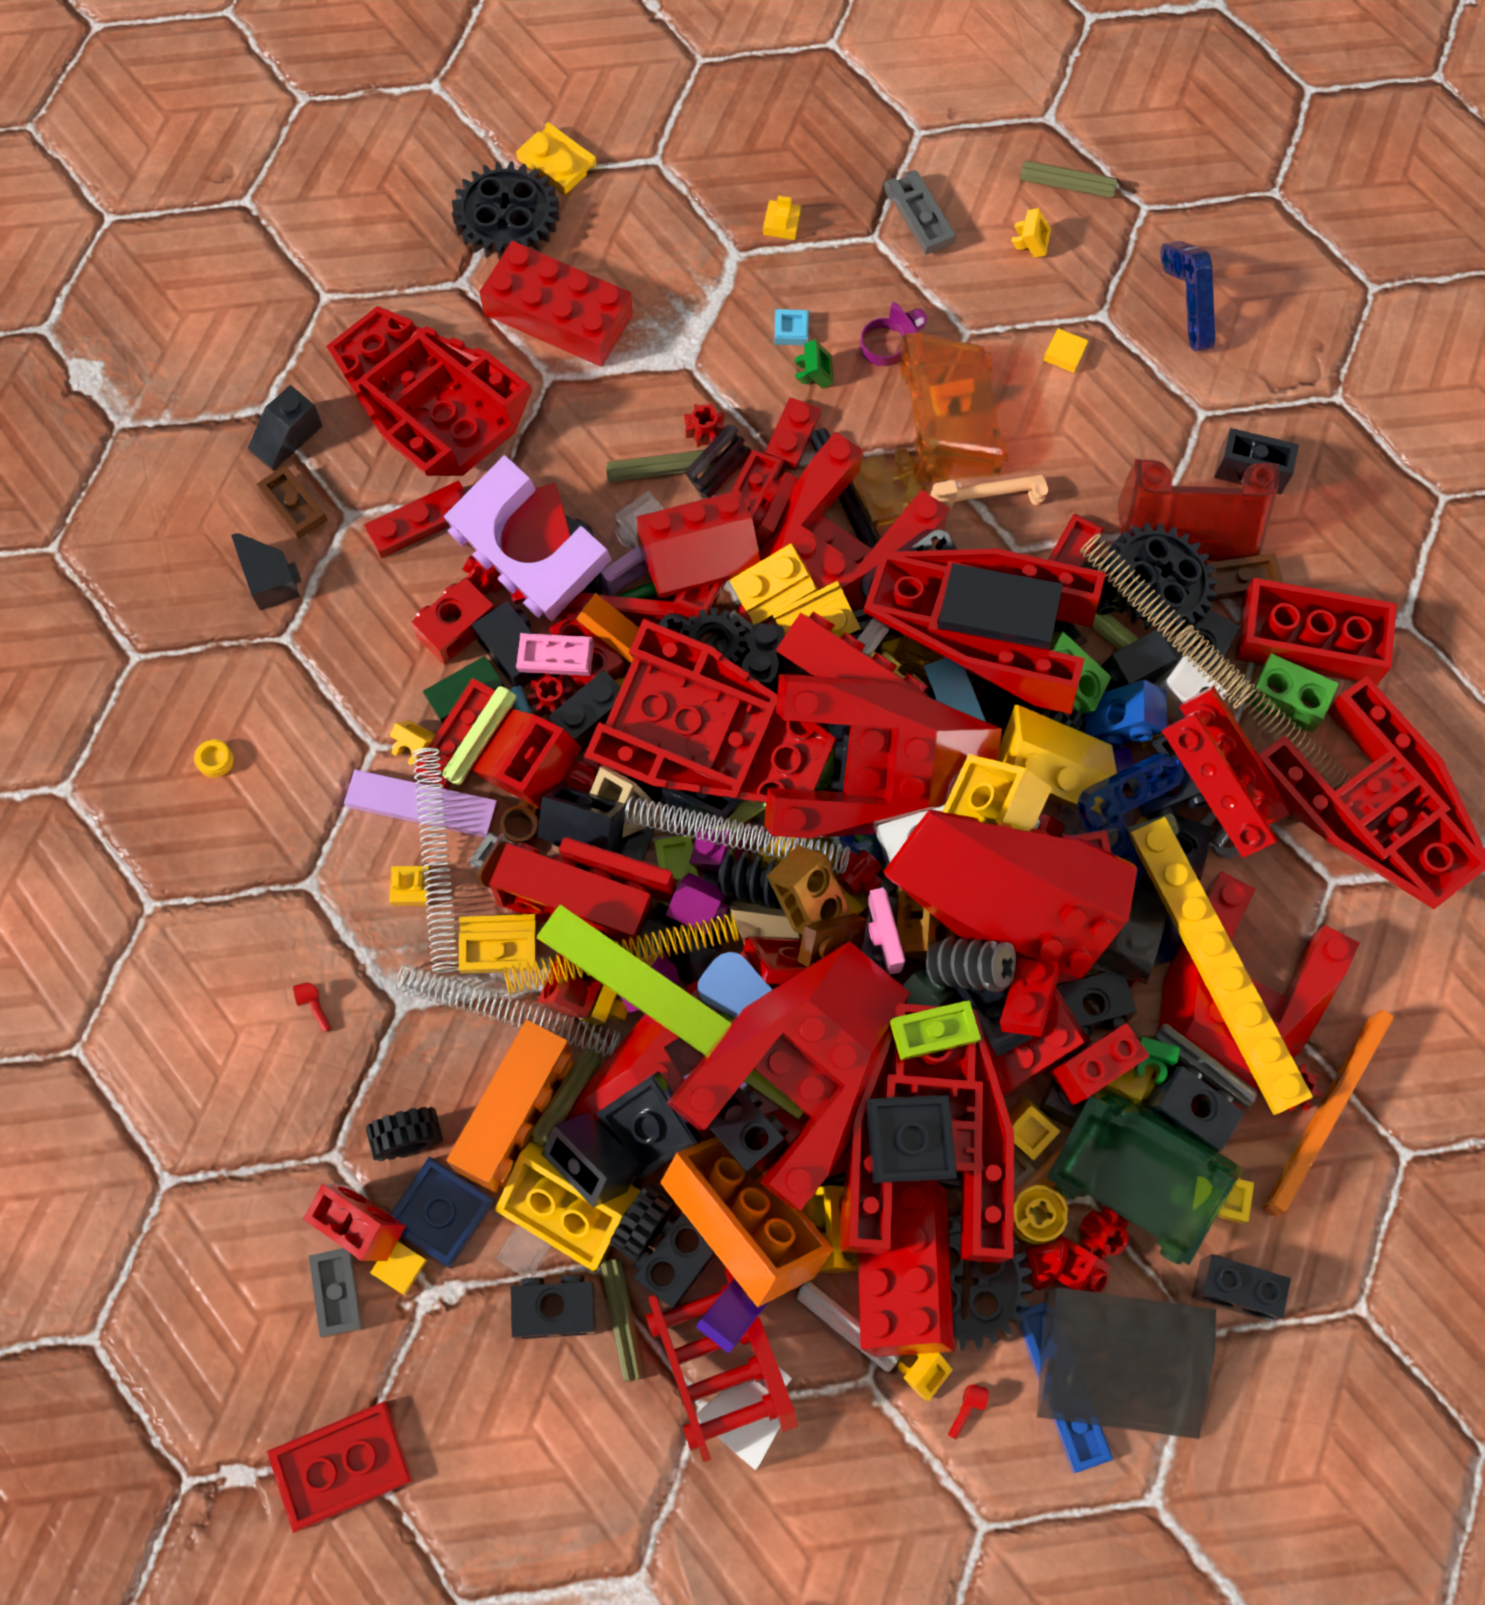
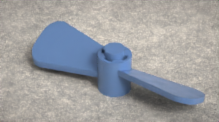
[697,952,772,1018]

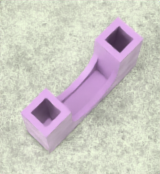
[443,455,612,621]

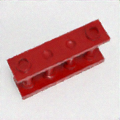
[1162,685,1292,858]
[645,1268,798,1463]

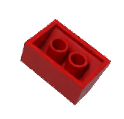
[637,490,761,598]

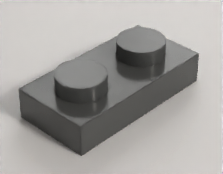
[309,1248,363,1338]

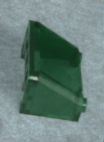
[1046,1089,1245,1265]

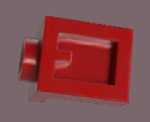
[1053,1234,1111,1300]

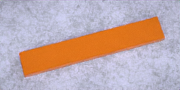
[1262,1009,1395,1217]

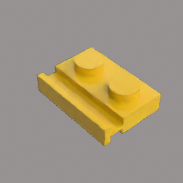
[516,122,597,195]
[729,543,819,625]
[772,581,862,637]
[459,914,536,974]

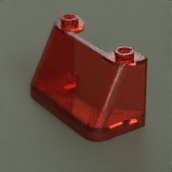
[1118,459,1279,565]

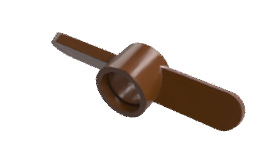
[477,799,541,888]

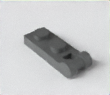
[884,170,956,255]

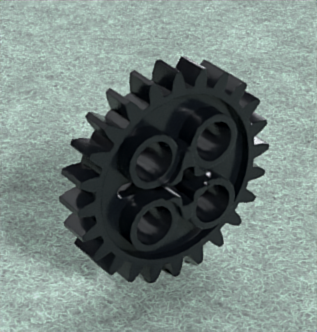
[452,161,560,260]
[1103,522,1218,634]
[948,1217,1033,1352]

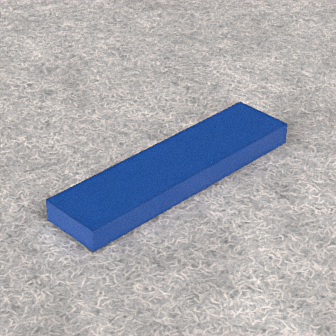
[1017,1299,1113,1473]

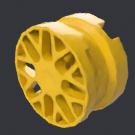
[1013,1185,1068,1245]

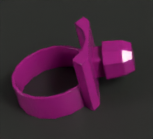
[860,302,928,366]

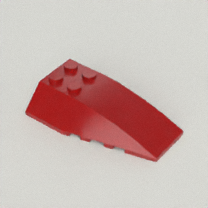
[326,306,532,476]
[584,619,836,803]
[883,809,1137,983]

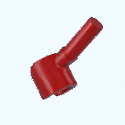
[293,982,332,1032]
[948,1384,989,1440]

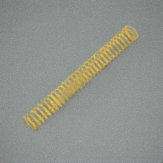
[503,913,739,995]

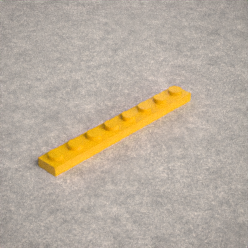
[1128,817,1313,1115]

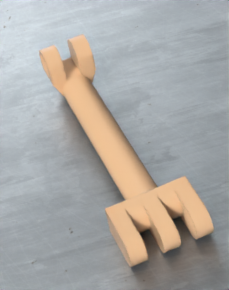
[930,475,1048,510]

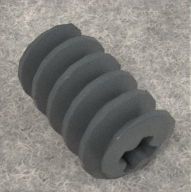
[926,936,1016,993]

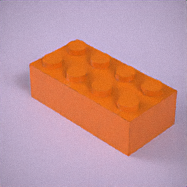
[446,1019,574,1194]
[660,1136,834,1307]

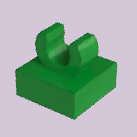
[794,340,834,388]
[1133,1037,1180,1085]

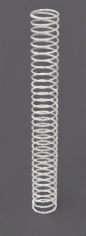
[412,748,459,973]
[625,796,850,874]
[395,964,621,1056]

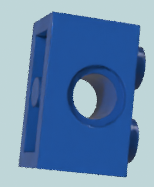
[1085,680,1167,750]

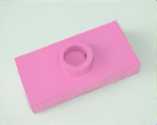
[516,633,594,676]
[868,887,905,975]

